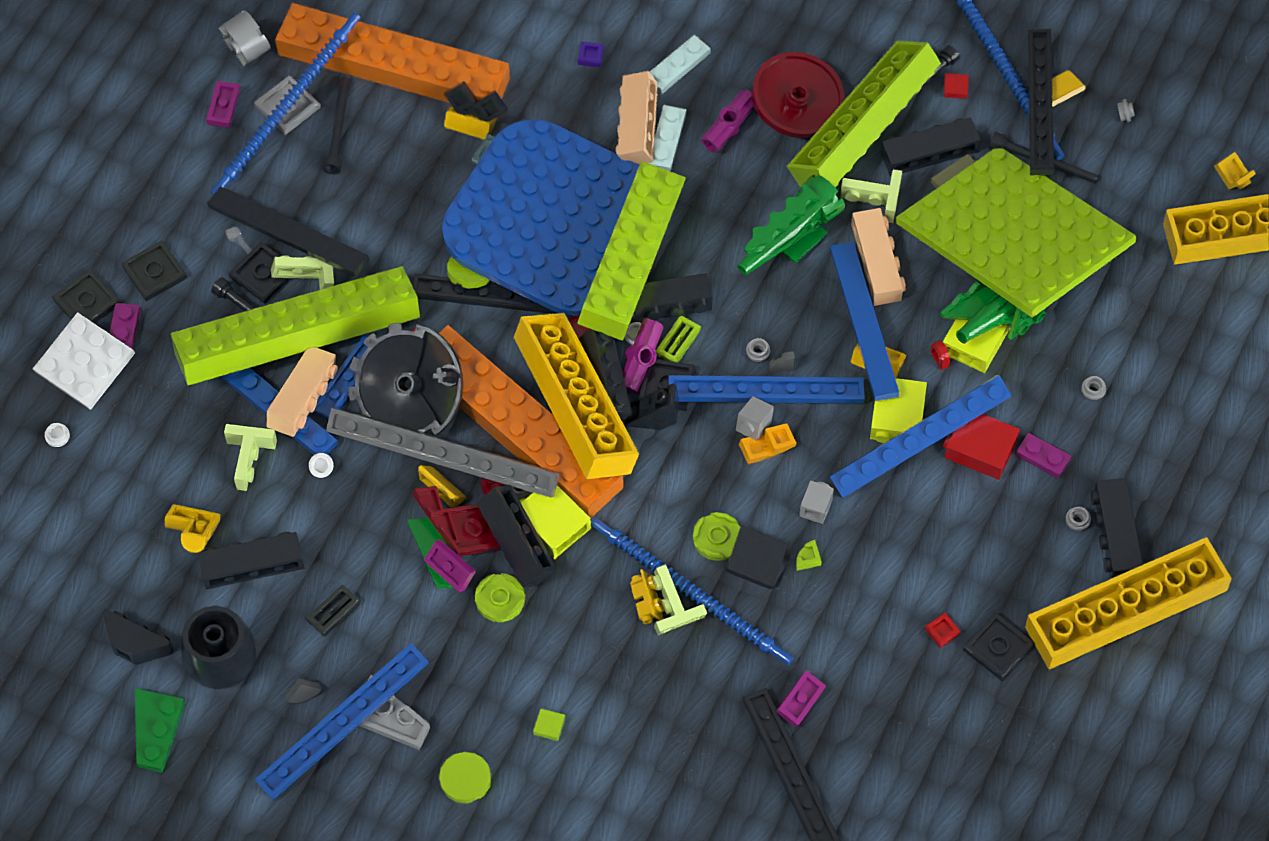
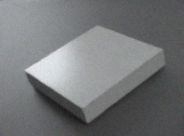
[254,75,320,135]

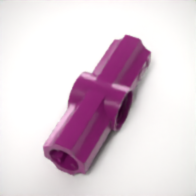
[701,90,754,153]
[622,318,664,393]

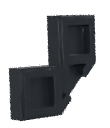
[444,81,508,122]

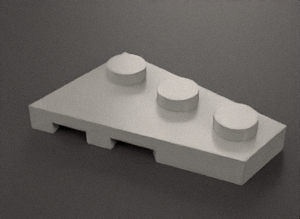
[358,675,430,750]

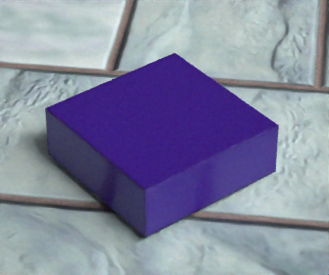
[578,41,604,68]

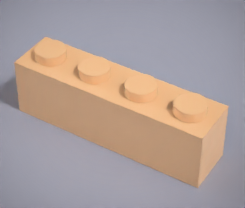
[616,71,658,165]
[851,208,906,306]
[267,347,338,437]

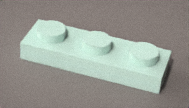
[650,35,711,95]
[649,105,686,172]

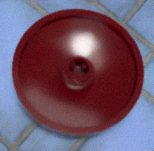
[751,52,845,138]

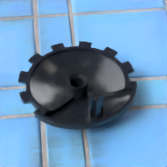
[348,323,463,435]

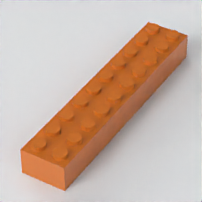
[275,3,510,103]
[439,325,623,518]

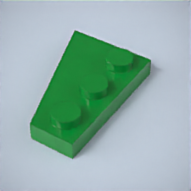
[407,518,454,589]
[135,688,185,773]

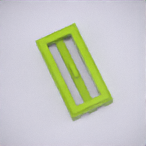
[656,316,701,362]

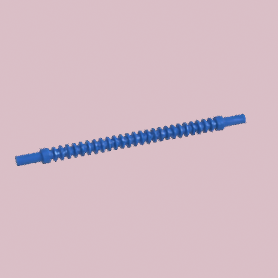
[957,0,1065,160]
[210,12,360,195]
[591,516,794,666]

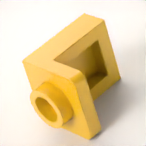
[1214,152,1256,189]

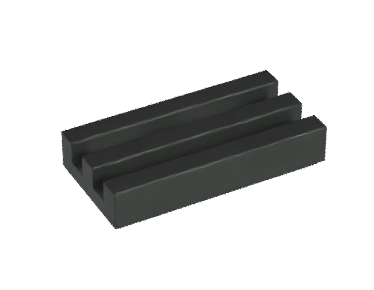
[306,584,360,637]

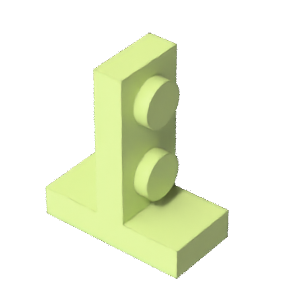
[840,170,902,223]
[271,256,334,290]
[224,424,277,491]
[652,565,707,635]

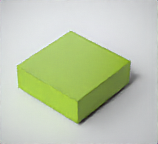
[533,709,565,741]

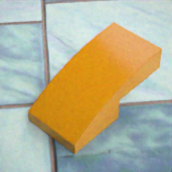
[739,423,797,464]

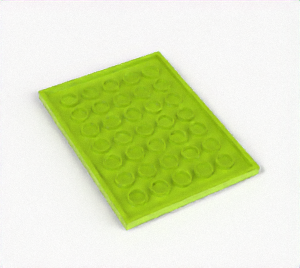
[896,148,1136,318]

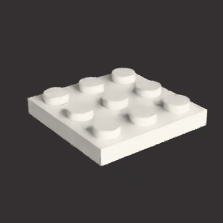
[33,312,135,410]

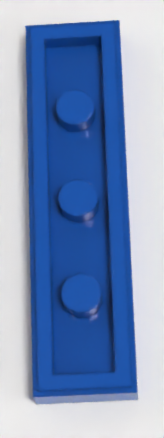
[313,334,368,420]

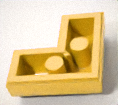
[165,504,220,553]

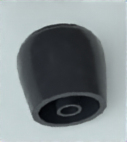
[181,605,257,689]

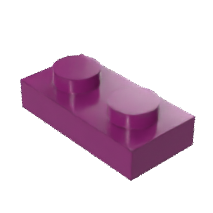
[206,81,241,128]
[110,303,141,349]
[1015,433,1071,479]
[424,540,476,592]
[775,670,826,727]

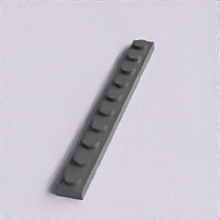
[326,407,560,498]

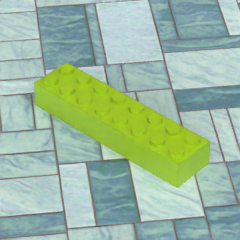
[787,41,941,187]
[577,161,686,341]

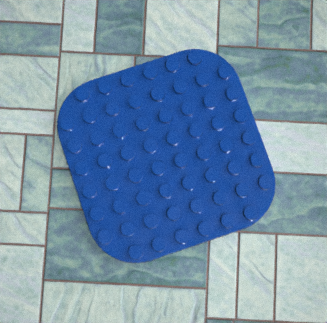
[442,120,640,316]

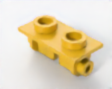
[630,569,664,624]

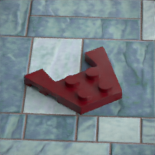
[413,478,504,556]

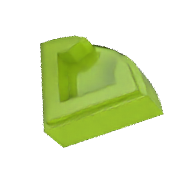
[796,540,821,571]

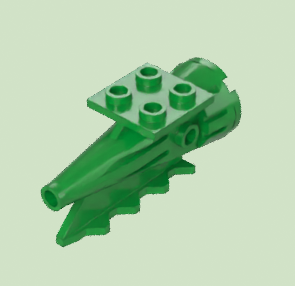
[737,175,845,276]
[940,281,1046,344]

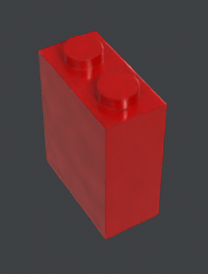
[943,414,1020,480]

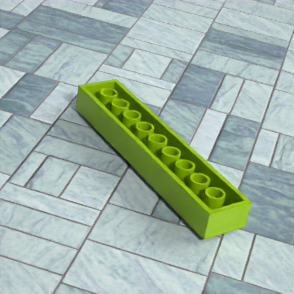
[171,266,420,385]

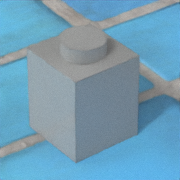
[736,396,774,441]
[800,480,834,524]

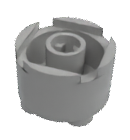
[218,10,271,66]

